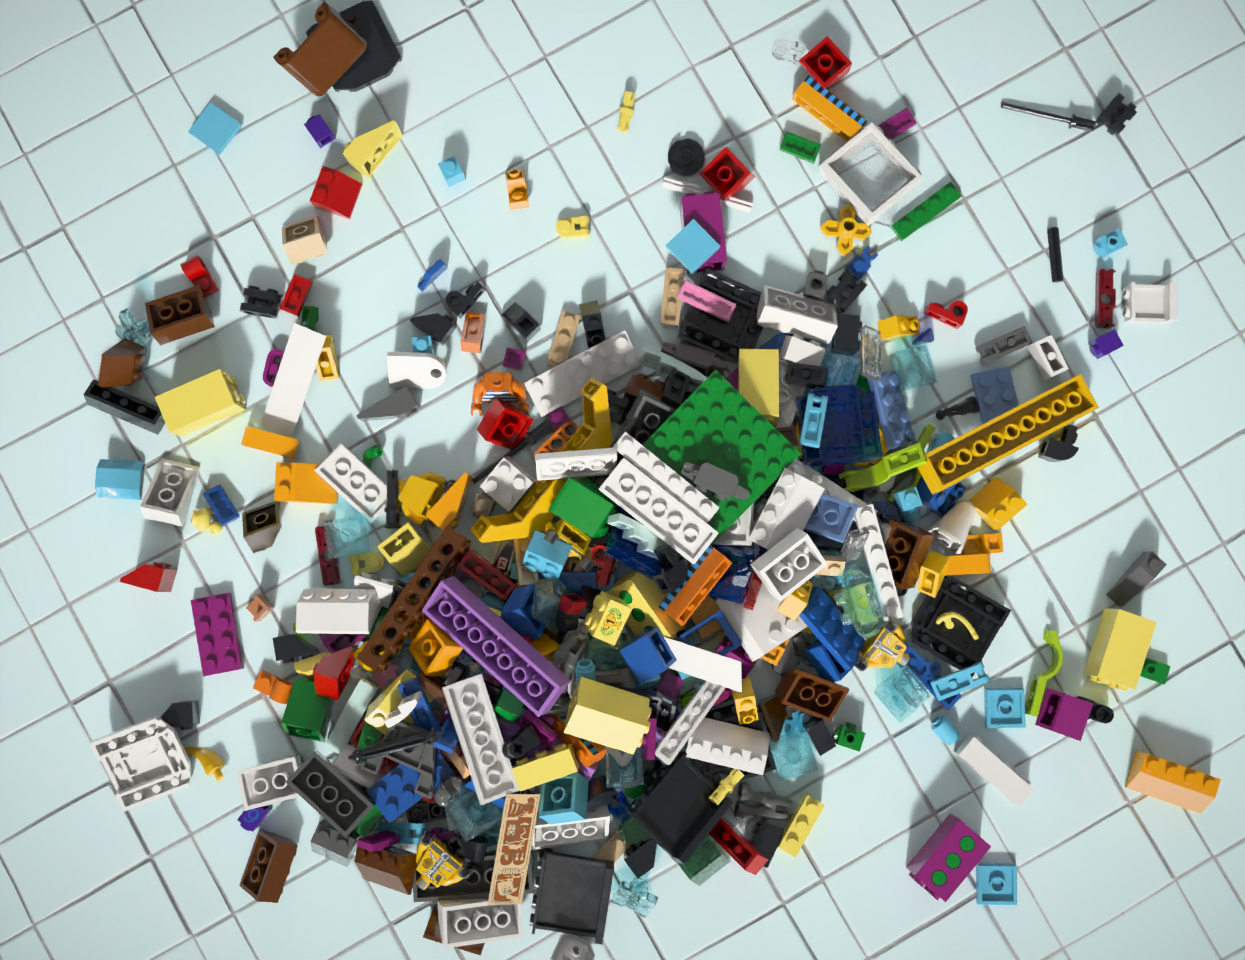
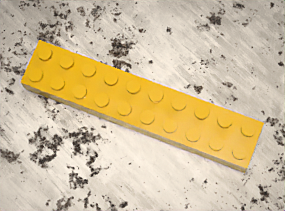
[917,374,1099,494]

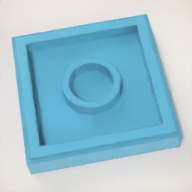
[188,102,242,155]
[665,219,720,274]
[984,688,1026,728]
[976,863,1017,905]

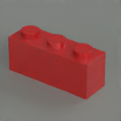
[458,548,516,601]
[709,817,768,875]

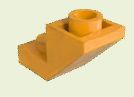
[505,169,529,210]

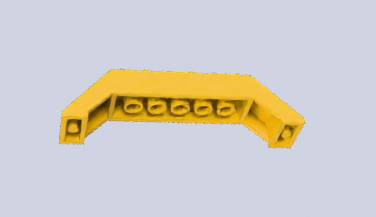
[470,378,613,543]

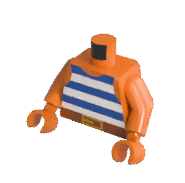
[471,371,530,416]

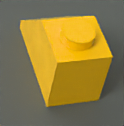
[316,335,339,381]
[917,550,949,598]

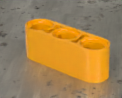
[241,426,300,459]
[945,554,991,575]

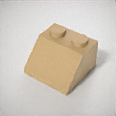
[282,216,328,264]

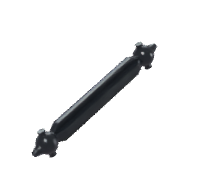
[348,728,443,764]

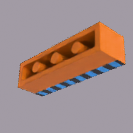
[659,545,732,626]
[550,714,607,768]

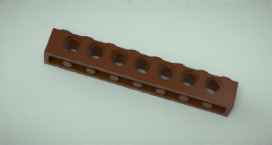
[357,525,471,673]

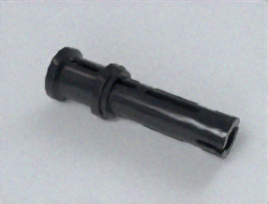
[384,470,402,529]

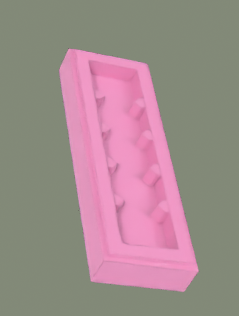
[676,280,736,322]

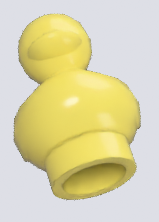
[190,507,223,536]

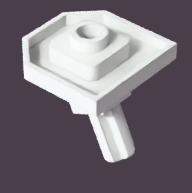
[549,934,595,960]

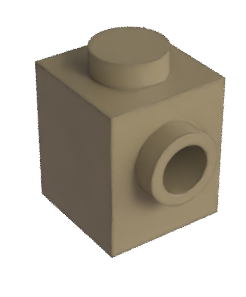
[469,492,497,519]

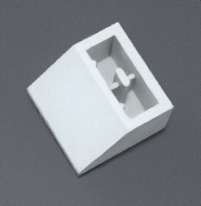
[354,573,396,608]

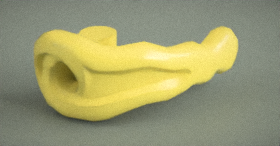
[935,612,979,640]

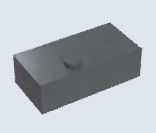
[286,750,376,838]

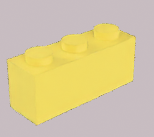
[512,743,579,791]
[778,792,825,858]

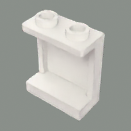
[1122,282,1178,324]

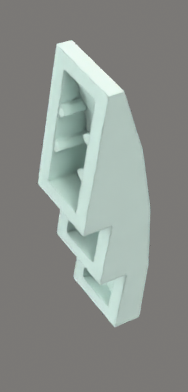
[639,346,707,393]
[607,513,680,560]
[325,678,379,755]

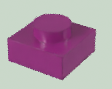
[503,347,526,371]
[546,406,571,432]

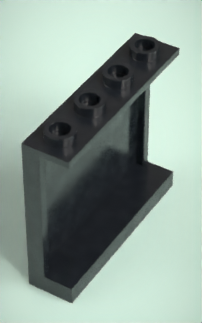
[627,752,734,864]
[529,851,615,945]

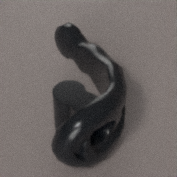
[936,396,979,420]

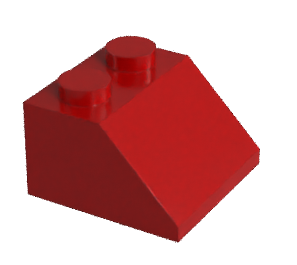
[799,36,852,89]
[699,147,756,201]
[309,166,363,219]
[476,397,534,449]
[119,562,177,592]
[313,647,354,701]

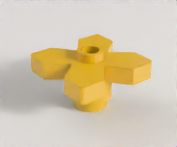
[820,204,872,257]

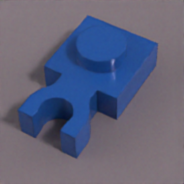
[844,246,878,281]

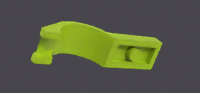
[885,424,936,503]
[839,443,928,492]
[1025,629,1063,717]

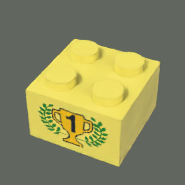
[584,591,632,646]

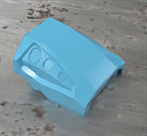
[95,459,144,500]

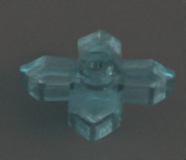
[115,308,152,356]
[455,652,495,680]
[610,877,658,918]

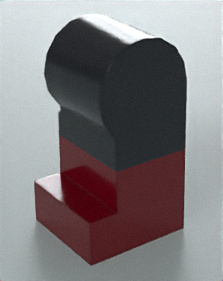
[556,593,587,632]

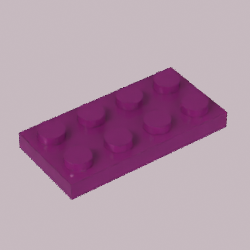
[190,593,244,677]

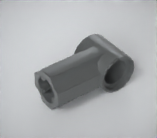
[596,665,637,688]

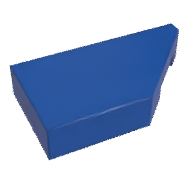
[417,259,448,292]

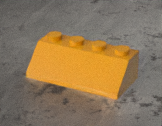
[1125,750,1221,814]

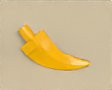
[184,747,225,781]

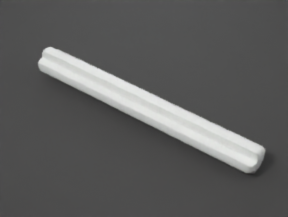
[662,176,753,213]

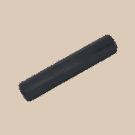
[1047,227,1064,283]

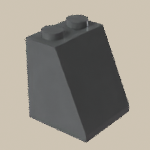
[310,819,362,868]

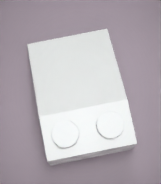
[140,458,200,527]
[236,754,302,811]

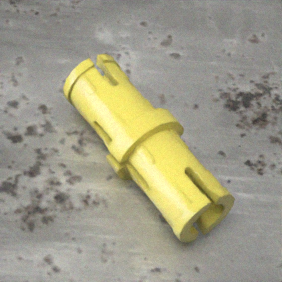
[617,91,636,132]
[709,768,744,806]

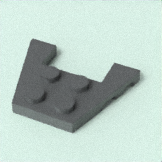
[360,720,436,799]

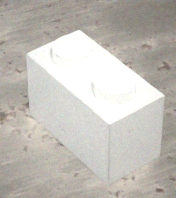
[779,334,826,366]
[1027,335,1069,381]

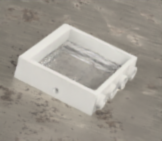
[819,123,922,226]

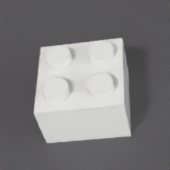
[480,456,537,512]

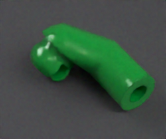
[362,445,383,469]

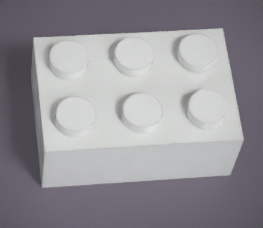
[750,528,828,602]

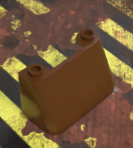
[273,1,367,97]

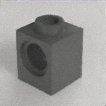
[803,270,828,301]

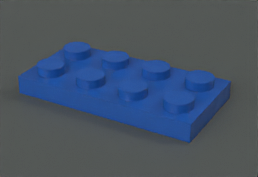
[799,586,866,670]
[366,748,455,823]

